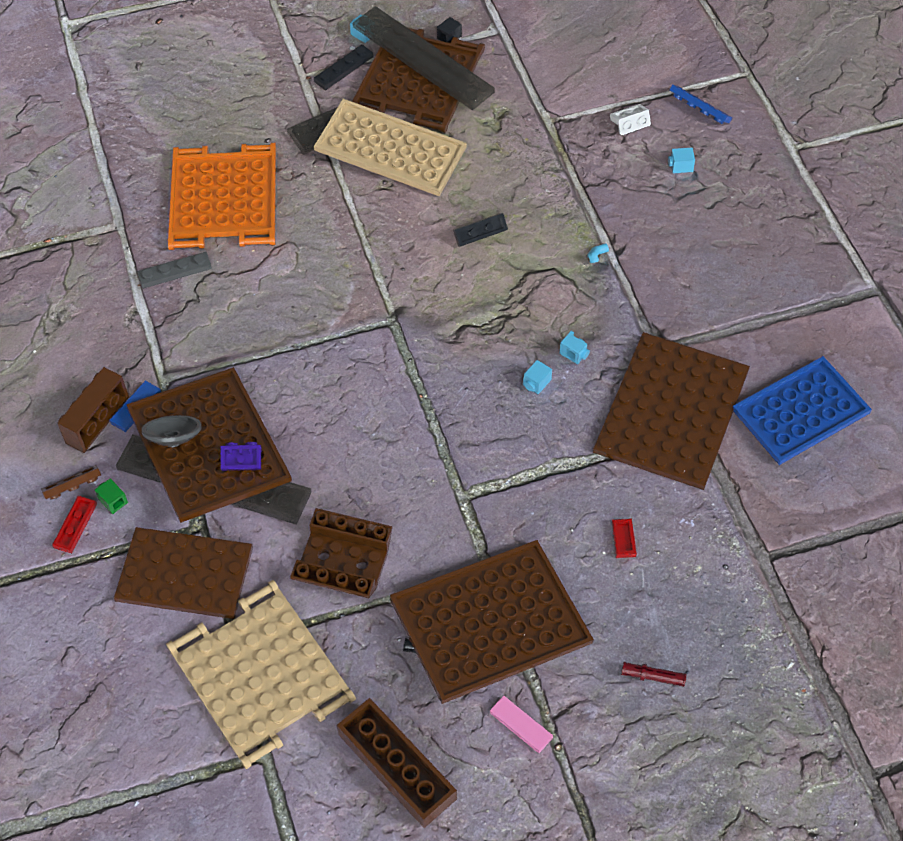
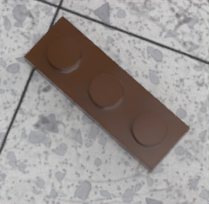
[41,465,101,500]

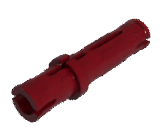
[621,662,687,687]

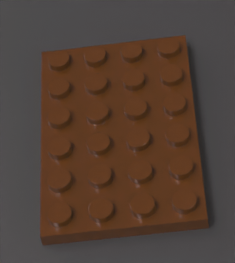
[114,527,253,619]

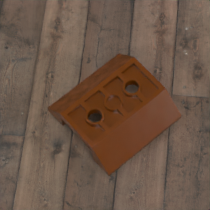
[290,508,393,598]

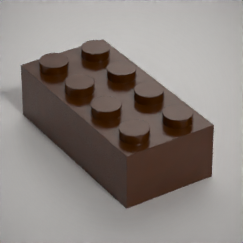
[57,367,129,453]

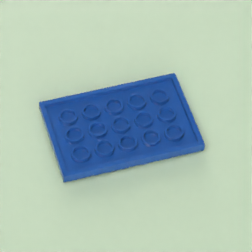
[733,356,872,465]

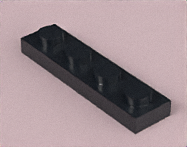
[314,44,373,91]

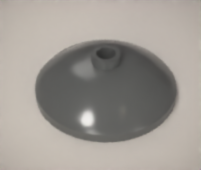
[142,415,202,447]

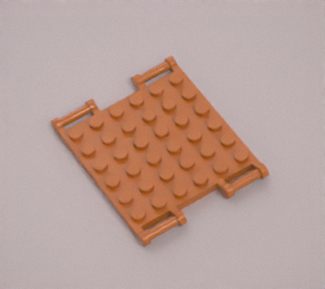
[168,142,276,250]

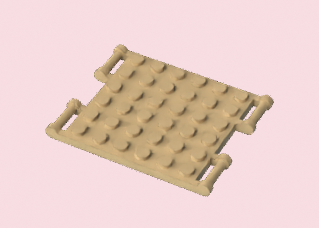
[166,580,356,769]

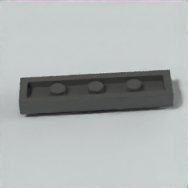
[137,252,212,289]

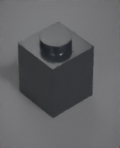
[437,17,462,43]

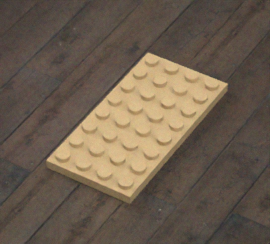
[314,99,467,196]

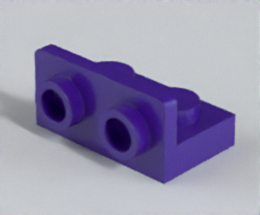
[221,442,262,471]

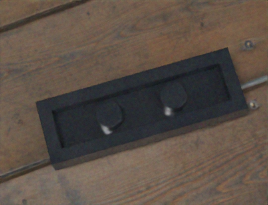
[453,213,508,247]

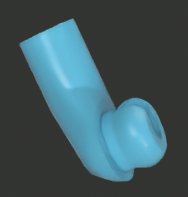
[587,243,609,263]

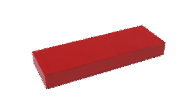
[52,495,97,554]

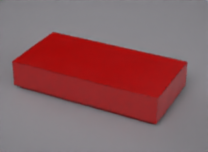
[612,519,637,558]

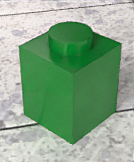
[95,478,128,515]

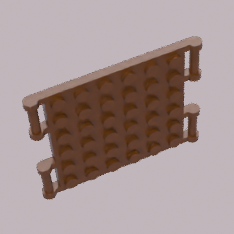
[352,22,485,133]

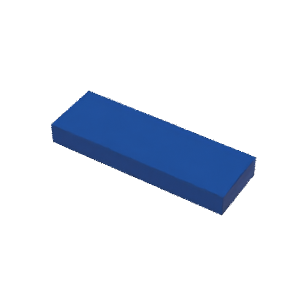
[110,380,161,432]

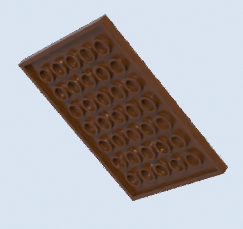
[593,332,750,490]
[127,367,292,523]
[390,540,594,704]

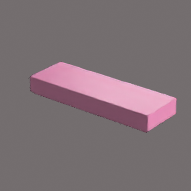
[490,696,553,753]

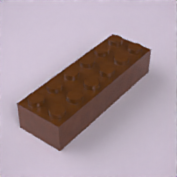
[337,698,457,828]

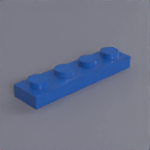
[670,85,733,124]

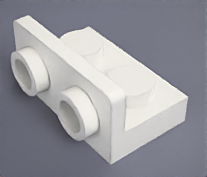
[610,104,651,135]

